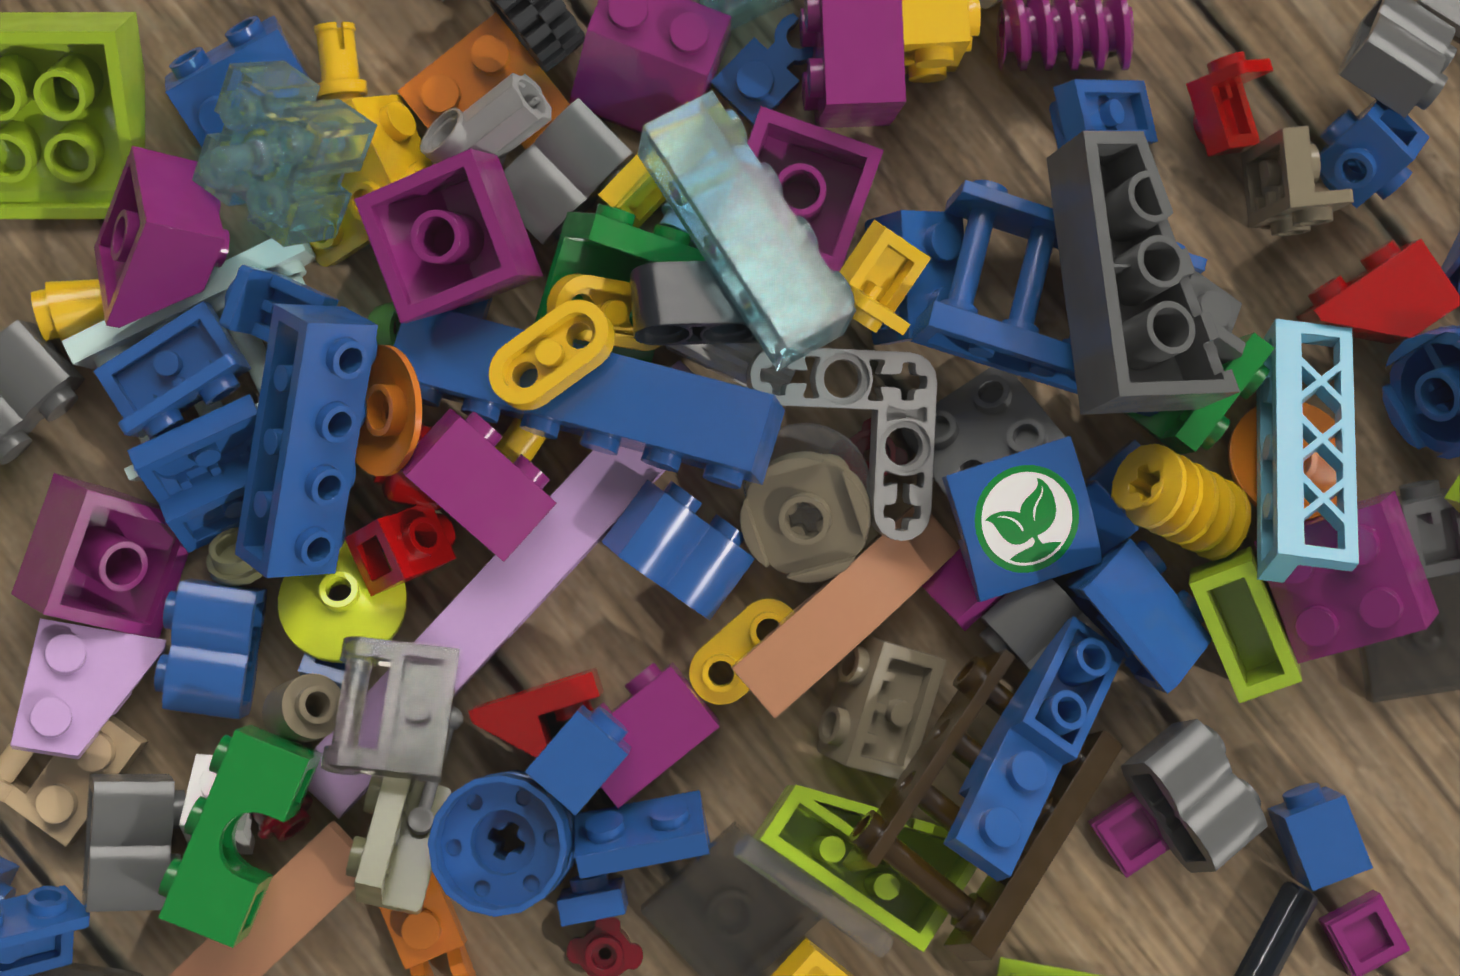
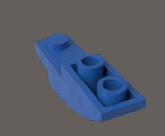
[943,616,1125,881]

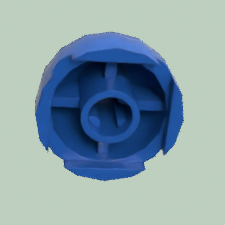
[1382,325,1460,459]

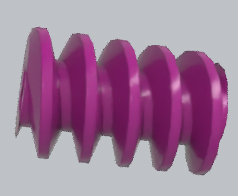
[996,0,1134,71]

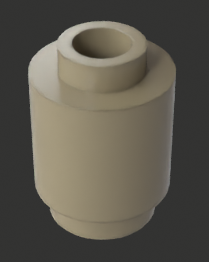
[262,673,345,744]

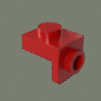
[1186,52,1274,157]

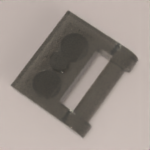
[321,636,460,783]

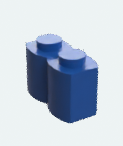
[602,479,756,620]
[154,578,267,719]

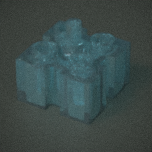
[192,60,377,247]

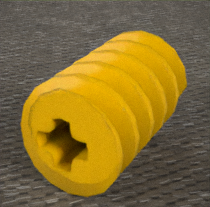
[1111,443,1251,561]

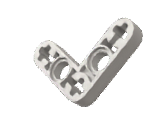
[746,346,937,541]

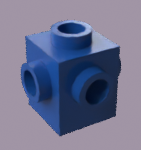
[1319,100,1430,209]

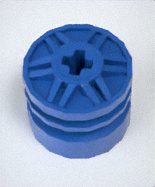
[428,769,576,917]

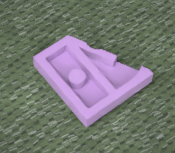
[10,618,166,760]

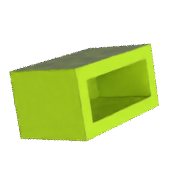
[1189,546,1302,703]

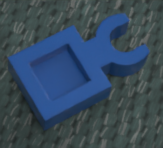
[711,13,813,126]

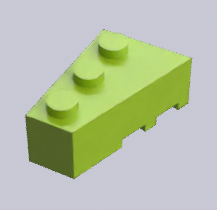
[752,784,977,952]

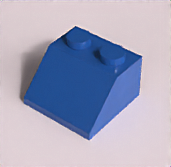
[1060,538,1212,694]

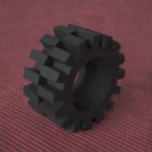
[487,0,585,73]

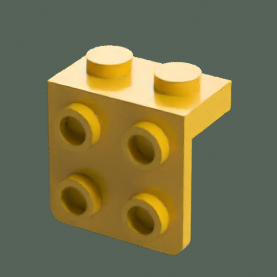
[271,94,433,267]

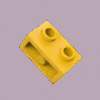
[902,0,981,83]

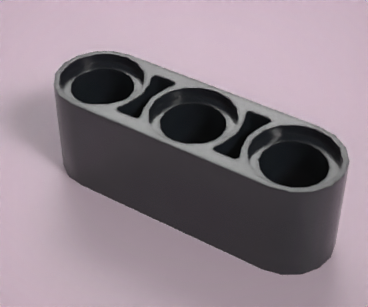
[630,259,823,345]

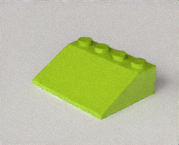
[0,12,145,219]

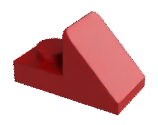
[468,667,604,758]

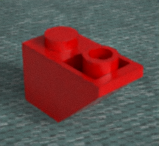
[1296,238,1460,344]

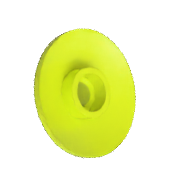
[278,541,407,663]

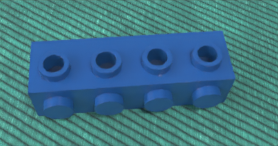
[235,304,378,578]

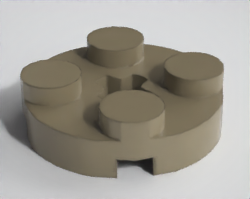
[740,451,872,583]

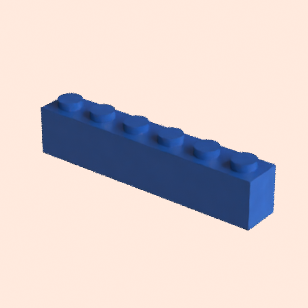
[394,311,785,489]

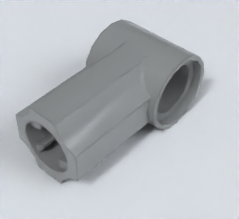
[420,73,552,166]

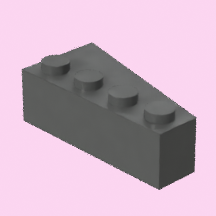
[1046,131,1240,415]

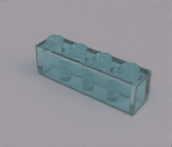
[638,91,856,371]

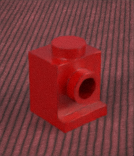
[344,505,456,596]

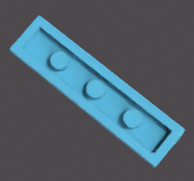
[1256,319,1359,583]

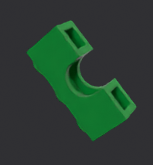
[158,725,323,948]

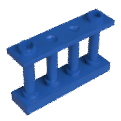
[911,180,1207,417]

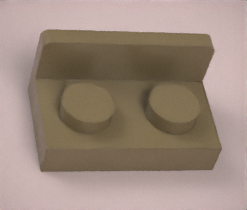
[1241,126,1354,236]
[817,635,947,779]

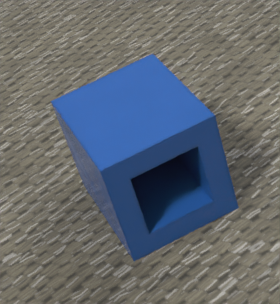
[525,705,632,816]
[1267,783,1373,891]

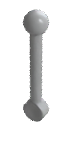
[408,706,463,835]

